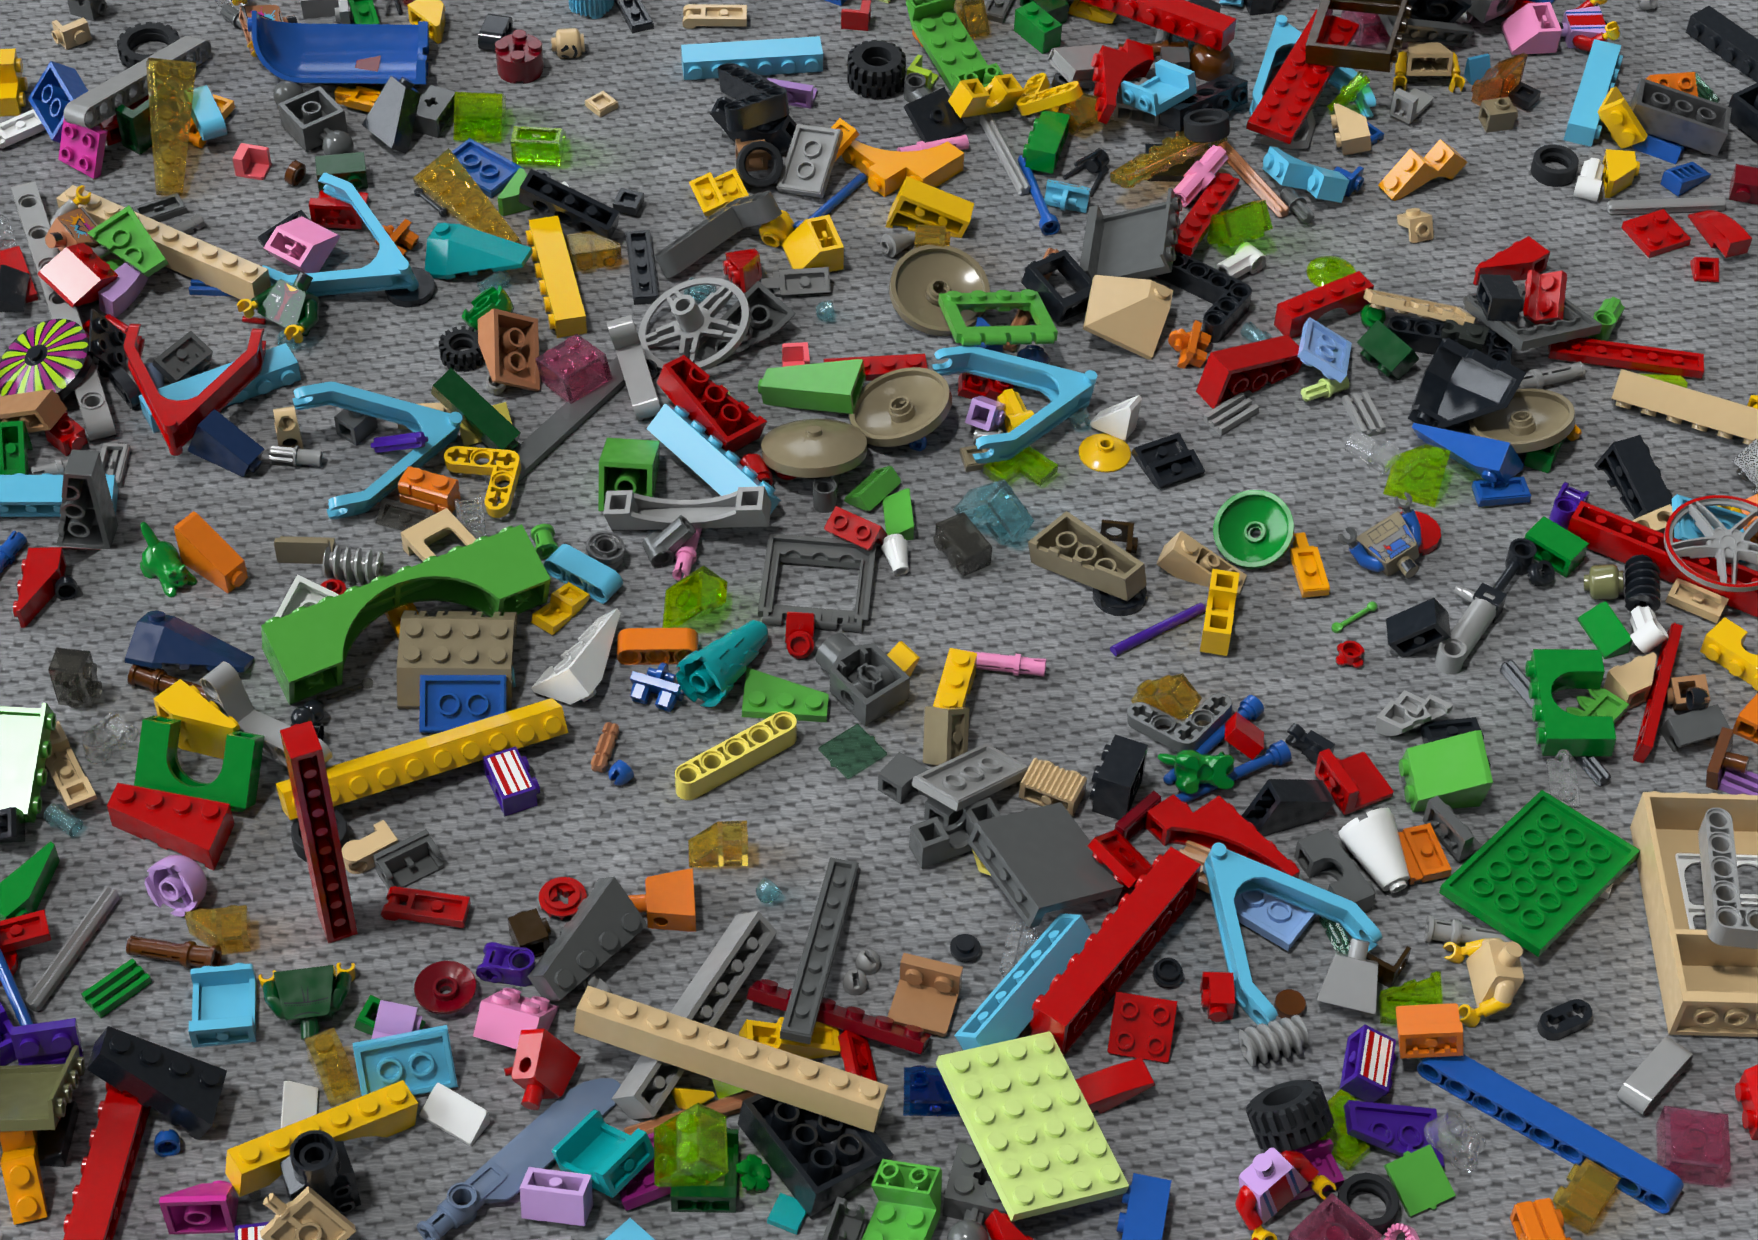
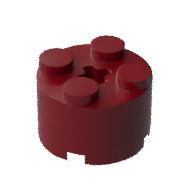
[495,29,544,84]

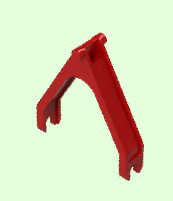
[124,324,266,456]

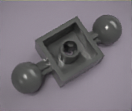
[273,80,354,155]
[943,1142,1008,1240]

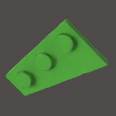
[87,205,169,278]
[742,667,829,722]

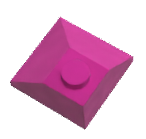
[159,1180,239,1234]

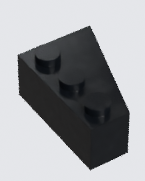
[1594,435,1673,519]

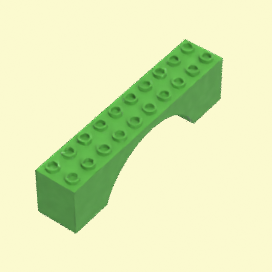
[261,524,551,705]

